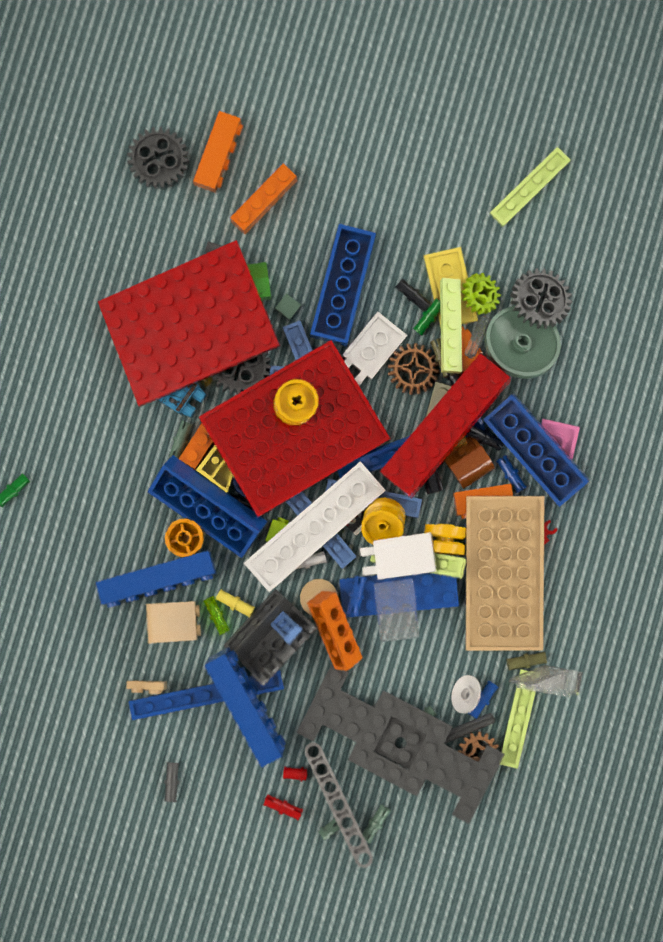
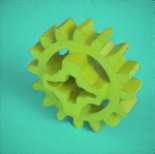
[461,273,501,315]

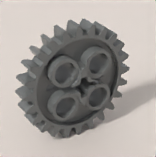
[127,127,189,189]
[510,268,572,329]
[212,352,271,396]

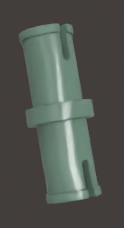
[169,420,193,459]
[362,804,391,844]

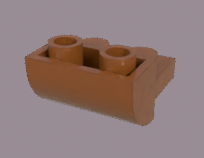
[444,436,495,489]

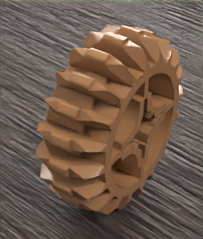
[388,343,439,395]

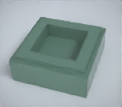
[275,293,302,320]

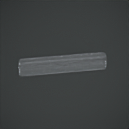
[465,315,490,359]

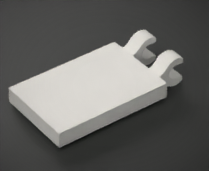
[342,312,407,386]
[360,533,437,580]

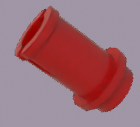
[283,766,308,782]

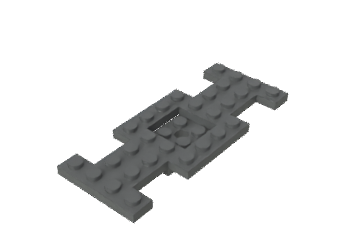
[296,664,505,824]

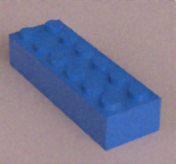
[310,224,376,347]
[483,393,590,507]
[147,455,267,558]
[95,551,217,608]
[339,573,459,618]
[204,647,286,768]

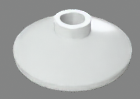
[451,675,481,714]

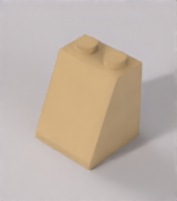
[146,601,201,643]

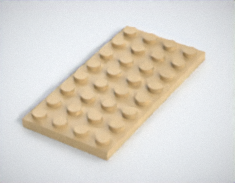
[465,496,544,651]

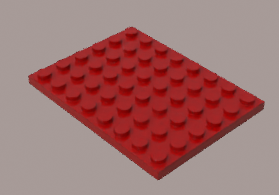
[97,240,280,407]
[198,340,391,517]

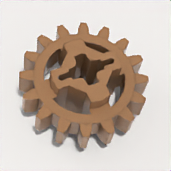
[458,731,499,762]

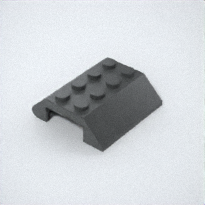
[223,589,317,686]

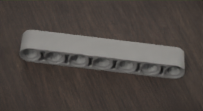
[305,743,373,868]

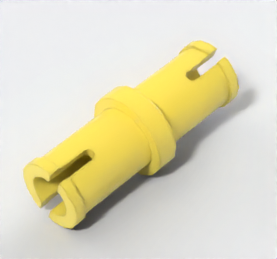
[216,589,255,618]

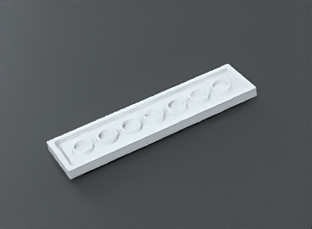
[244,462,386,592]

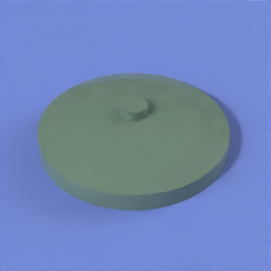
[485,306,561,379]

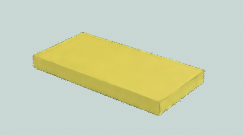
[423,247,478,329]

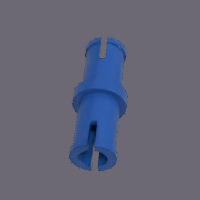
[496,455,527,493]
[346,576,367,617]
[468,680,499,719]

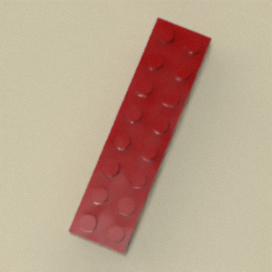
[380,353,511,499]

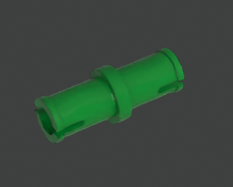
[413,298,440,336]
[0,473,30,508]

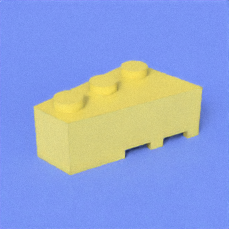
[196,445,233,493]

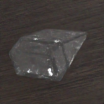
[373,579,419,642]
[509,665,583,698]

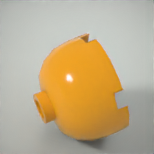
[165,519,204,557]

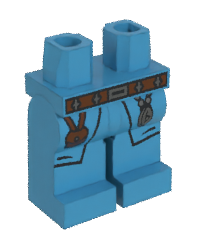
[157,383,207,418]

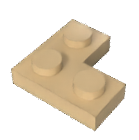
[127,680,167,694]

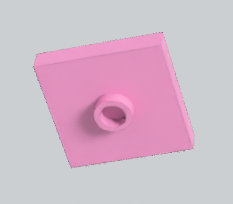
[541,418,580,460]

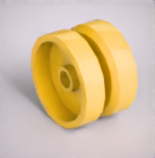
[274,380,318,425]
[361,497,406,545]
[424,524,466,555]

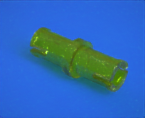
[203,595,230,635]

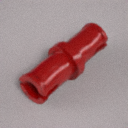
[263,794,303,821]

